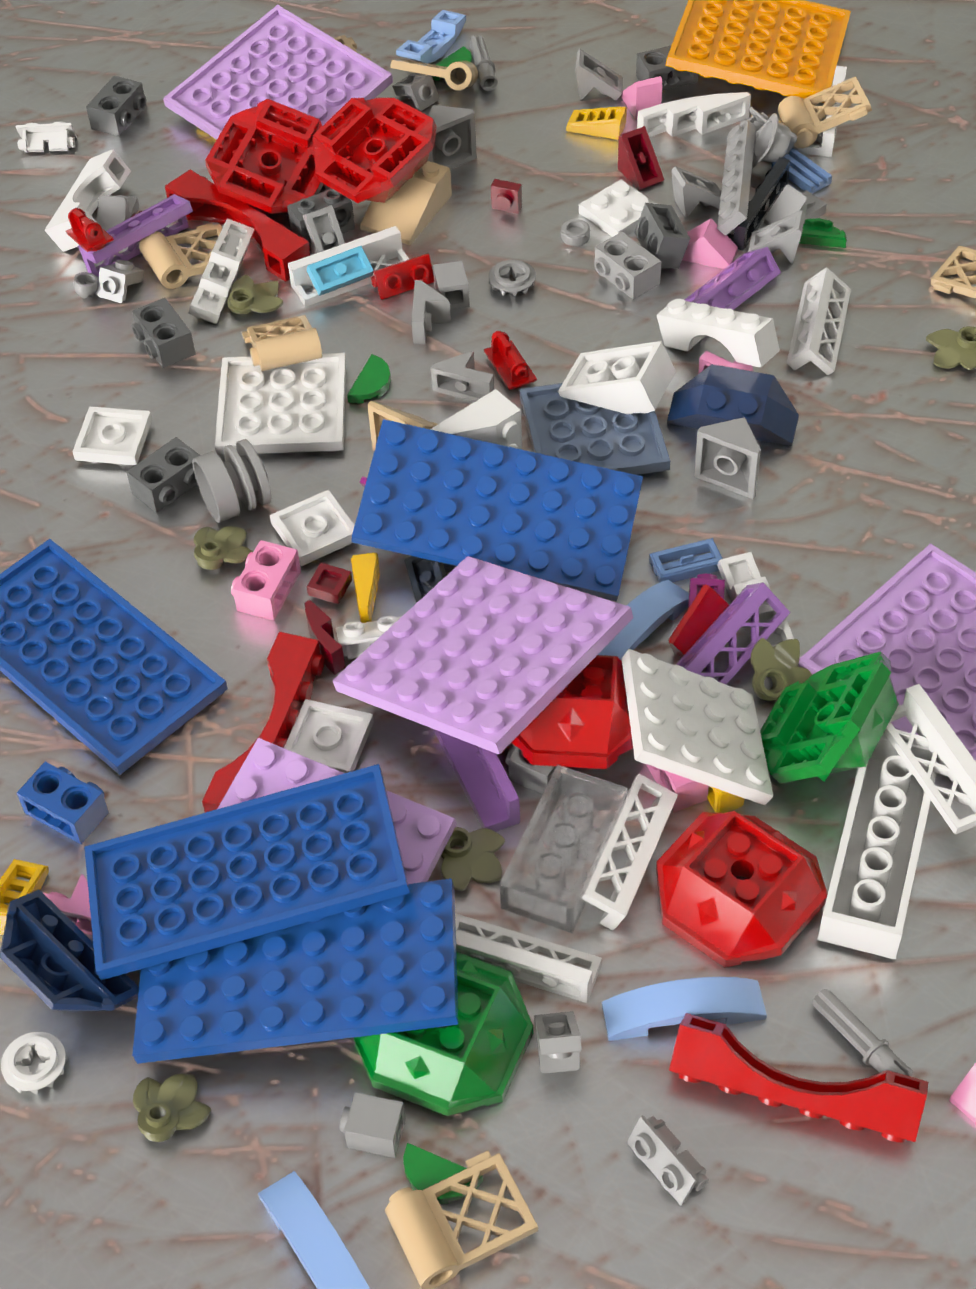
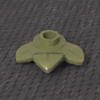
[227,275,283,315]
[926,326,976,370]
[194,526,253,570]
[751,638,812,701]
[441,827,505,891]
[133,1073,211,1142]

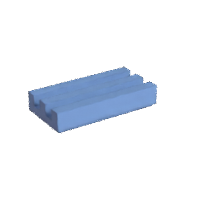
[772,148,832,194]
[649,538,723,583]

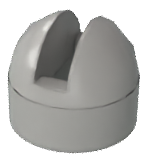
[74,272,98,298]

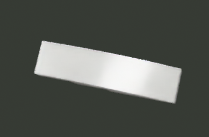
[637,92,751,137]
[188,218,255,324]
[717,552,801,666]

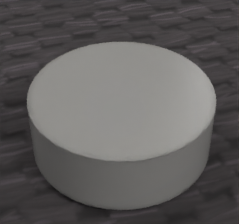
[561,219,590,246]

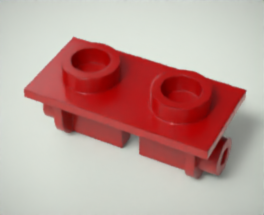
[65,208,114,252]
[371,253,434,300]
[484,331,537,390]

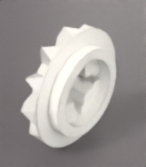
[1,1032,68,1094]

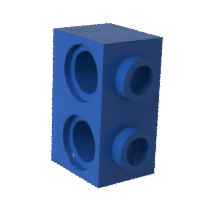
[17,761,109,845]

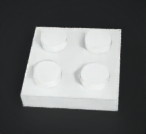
[579,179,657,237]
[73,406,152,465]
[270,489,355,566]
[284,699,374,773]

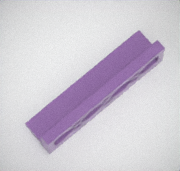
[78,194,193,277]
[684,247,781,310]
[676,582,791,685]
[433,729,520,832]

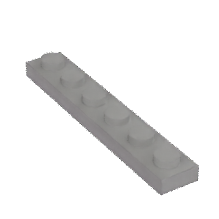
[717,120,756,236]

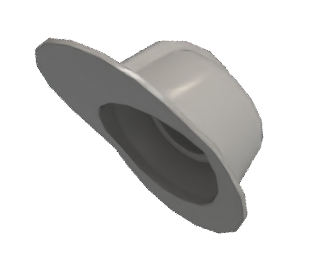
[752,113,797,169]

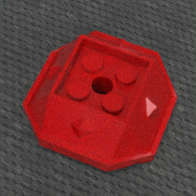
[313,98,437,203]
[205,99,323,214]
[511,655,633,769]
[656,811,828,968]

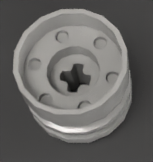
[192,439,272,523]

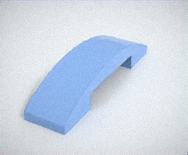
[396,10,466,63]
[598,580,689,661]
[602,977,767,1041]
[258,1171,370,1289]

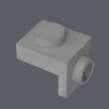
[97,260,144,303]

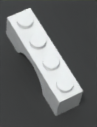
[45,149,131,252]
[657,299,780,368]

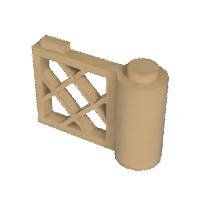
[390,59,478,90]
[778,76,872,149]
[139,223,243,289]
[931,245,976,299]
[242,315,322,371]
[385,1150,538,1289]

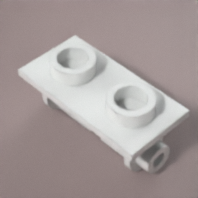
[16,121,77,153]
[336,616,401,660]

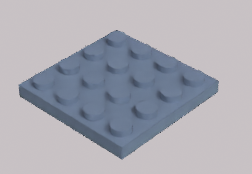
[520,383,671,475]

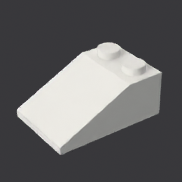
[558,341,676,414]
[430,389,522,450]

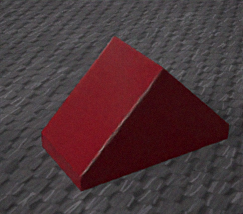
[618,126,665,190]

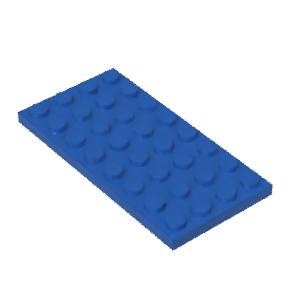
[352,419,643,601]
[0,539,228,775]
[84,764,410,980]
[132,878,458,1064]

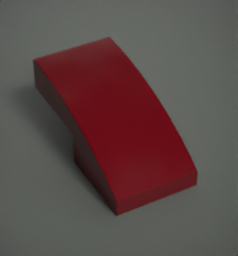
[304,599,346,675]

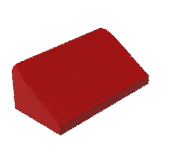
[668,584,729,658]

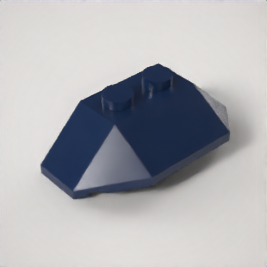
[667,364,799,446]
[0,890,139,1012]

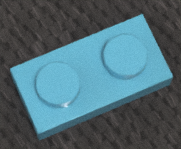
[306,246,374,296]

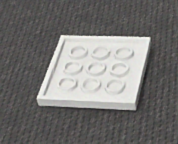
[215,353,346,455]
[621,649,773,805]

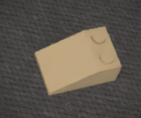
[360,161,452,245]

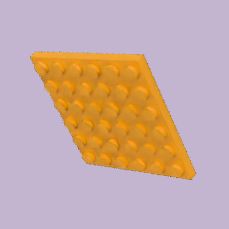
[666,0,851,103]

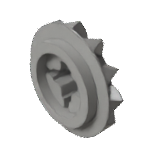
[489,260,536,296]

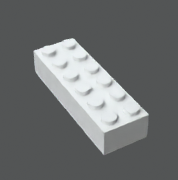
[818,733,938,959]

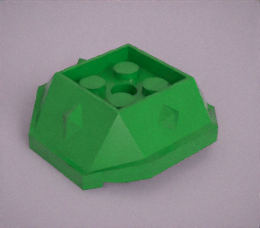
[760,651,899,784]
[354,952,534,1116]

